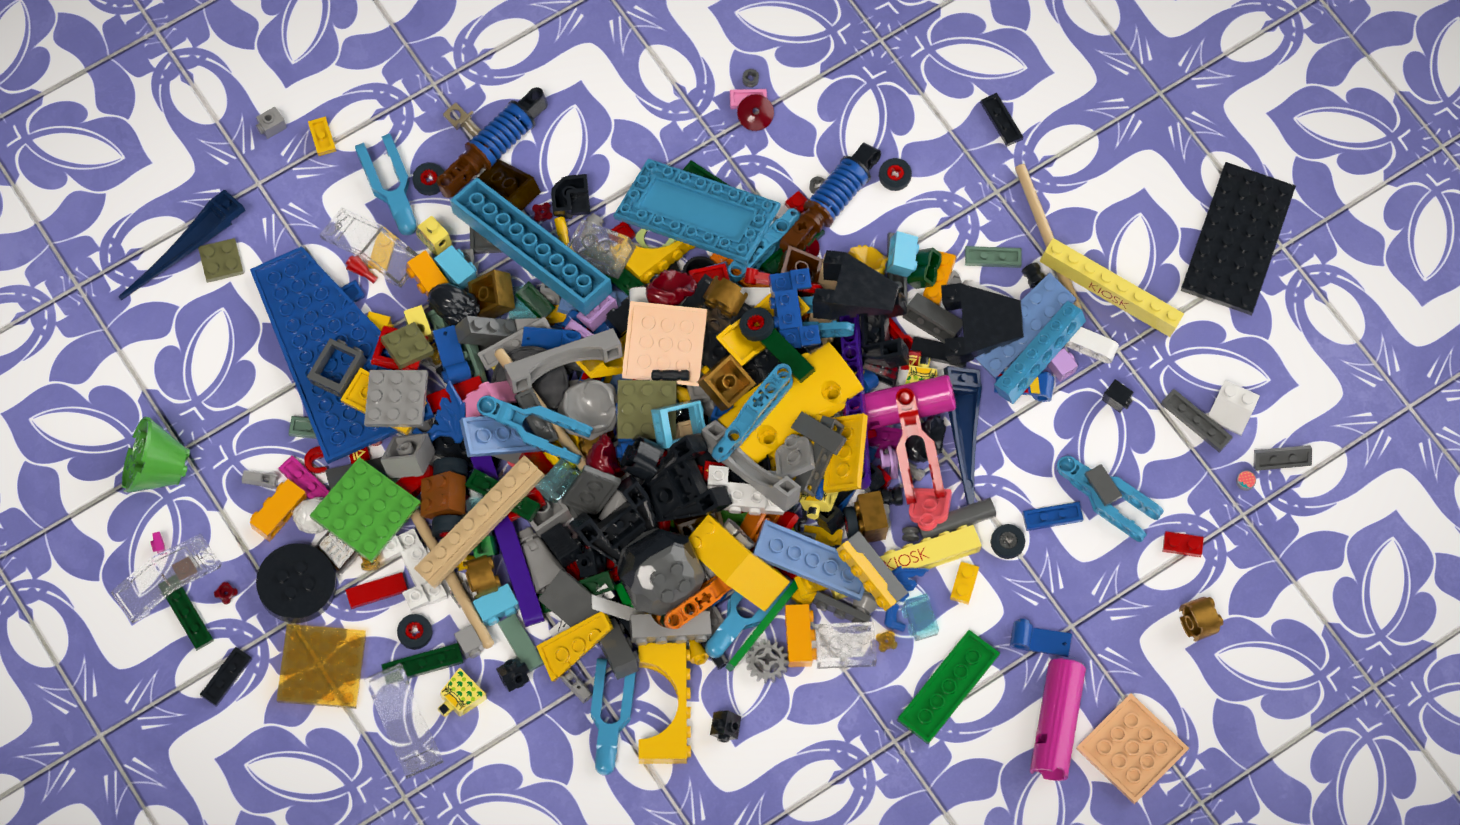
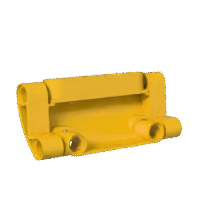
[717,342,864,464]

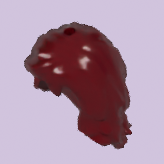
[646,270,697,306]
[585,433,622,475]

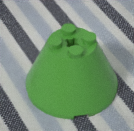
[122,416,190,493]

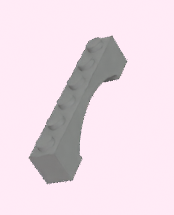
[504,328,623,394]
[701,420,801,512]

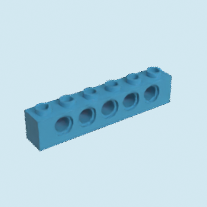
[994,301,1086,404]

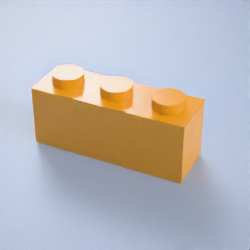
[405,250,449,301]
[250,479,308,542]
[785,604,816,668]

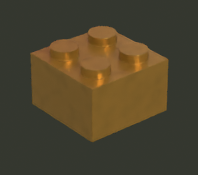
[468,269,515,318]
[697,354,756,411]
[854,491,889,543]

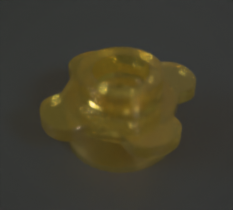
[875,631,898,652]

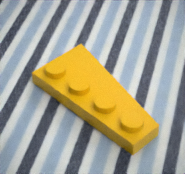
[536,612,613,682]

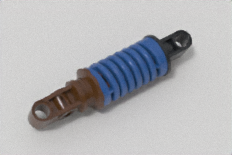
[436,87,548,198]
[779,142,881,251]

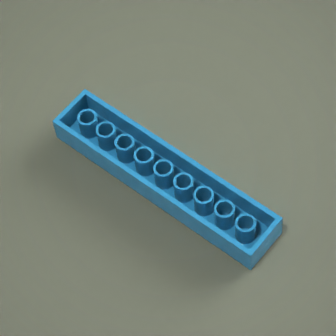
[450,177,612,316]

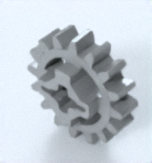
[746,640,789,684]

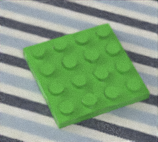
[310,457,421,563]

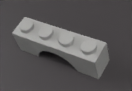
[629,611,712,645]

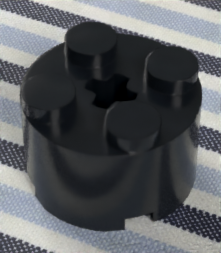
[621,435,664,480]

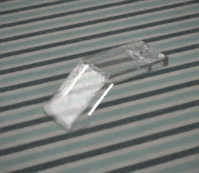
[320,207,419,288]
[111,534,222,623]
[364,663,443,778]

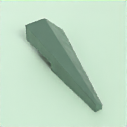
[425,310,487,383]

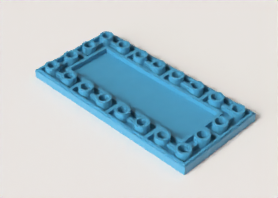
[614,159,781,264]

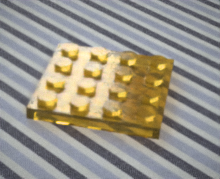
[277,624,366,709]

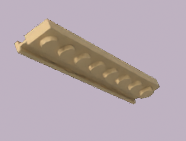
[414,455,545,589]

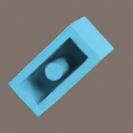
[886,231,919,277]
[434,245,477,289]
[472,583,519,626]

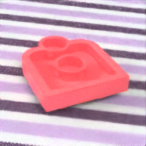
[909,488,952,531]

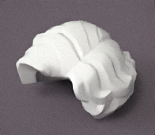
[293,497,326,534]

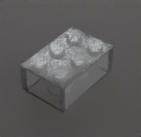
[567,219,636,279]
[814,622,877,669]

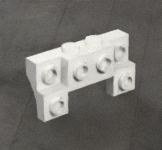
[707,465,784,515]
[382,528,448,611]

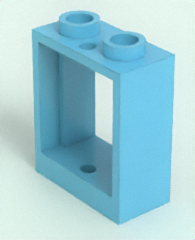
[651,400,706,448]

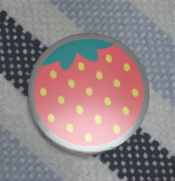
[1236,470,1256,491]

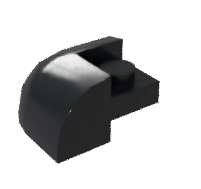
[551,174,590,219]

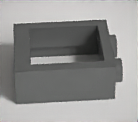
[307,338,367,398]

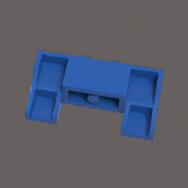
[768,268,821,349]

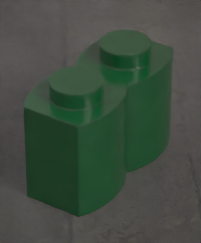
[907,247,942,289]

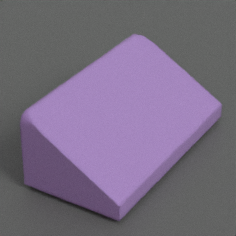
[576,295,618,332]

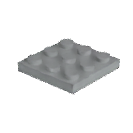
[364,370,428,427]

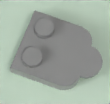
[775,434,815,479]

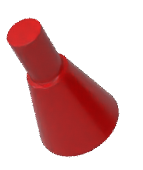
[345,255,378,284]

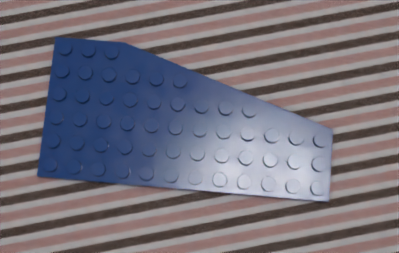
[250,246,434,464]

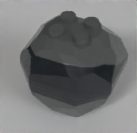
[617,528,705,616]

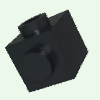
[1102,379,1134,413]

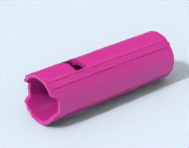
[842,374,956,430]
[1030,658,1086,781]

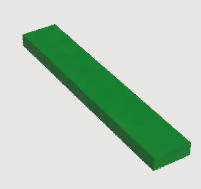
[725,580,798,672]

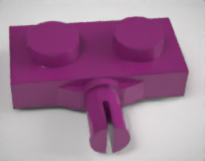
[868,427,902,459]

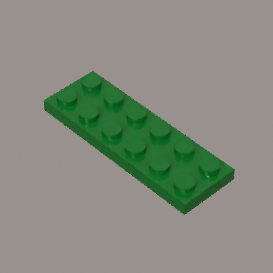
[897,630,1000,745]

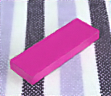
[278,455,330,499]

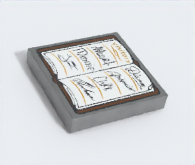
[314,531,360,574]

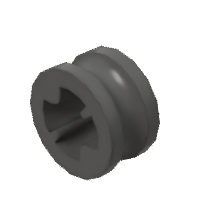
[742,69,759,88]
[809,176,825,194]
[902,527,919,542]

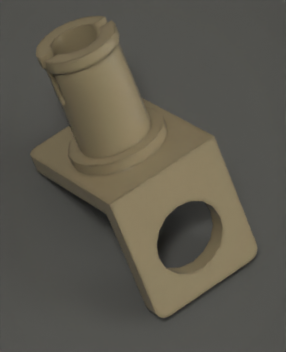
[443,103,482,137]

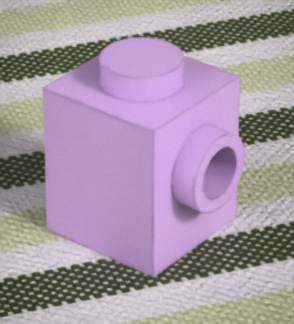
[1047,348,1078,382]

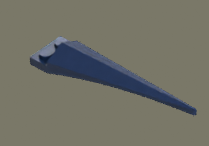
[119,189,246,300]
[943,366,982,505]

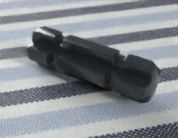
[651,370,690,381]

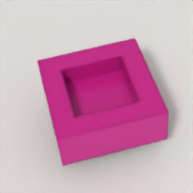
[150,531,167,557]

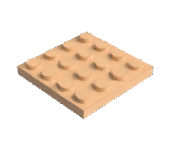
[622,301,708,387]
[1076,693,1189,805]

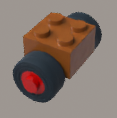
[421,457,468,539]

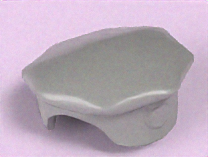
[558,378,617,440]

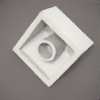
[1208,380,1260,436]

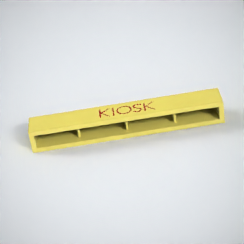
[1039,238,1184,337]
[830,525,982,600]

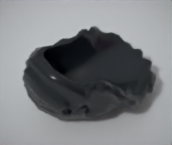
[428,283,480,326]
[905,415,946,463]

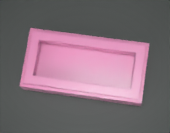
[730,89,767,109]

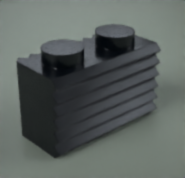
[540,522,583,568]

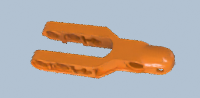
[655,575,732,629]

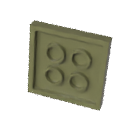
[617,380,676,439]

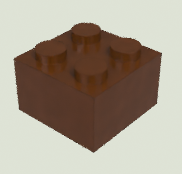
[776,245,823,297]

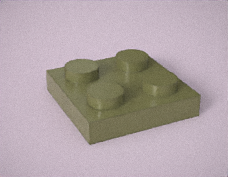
[198,238,244,283]
[381,322,434,369]

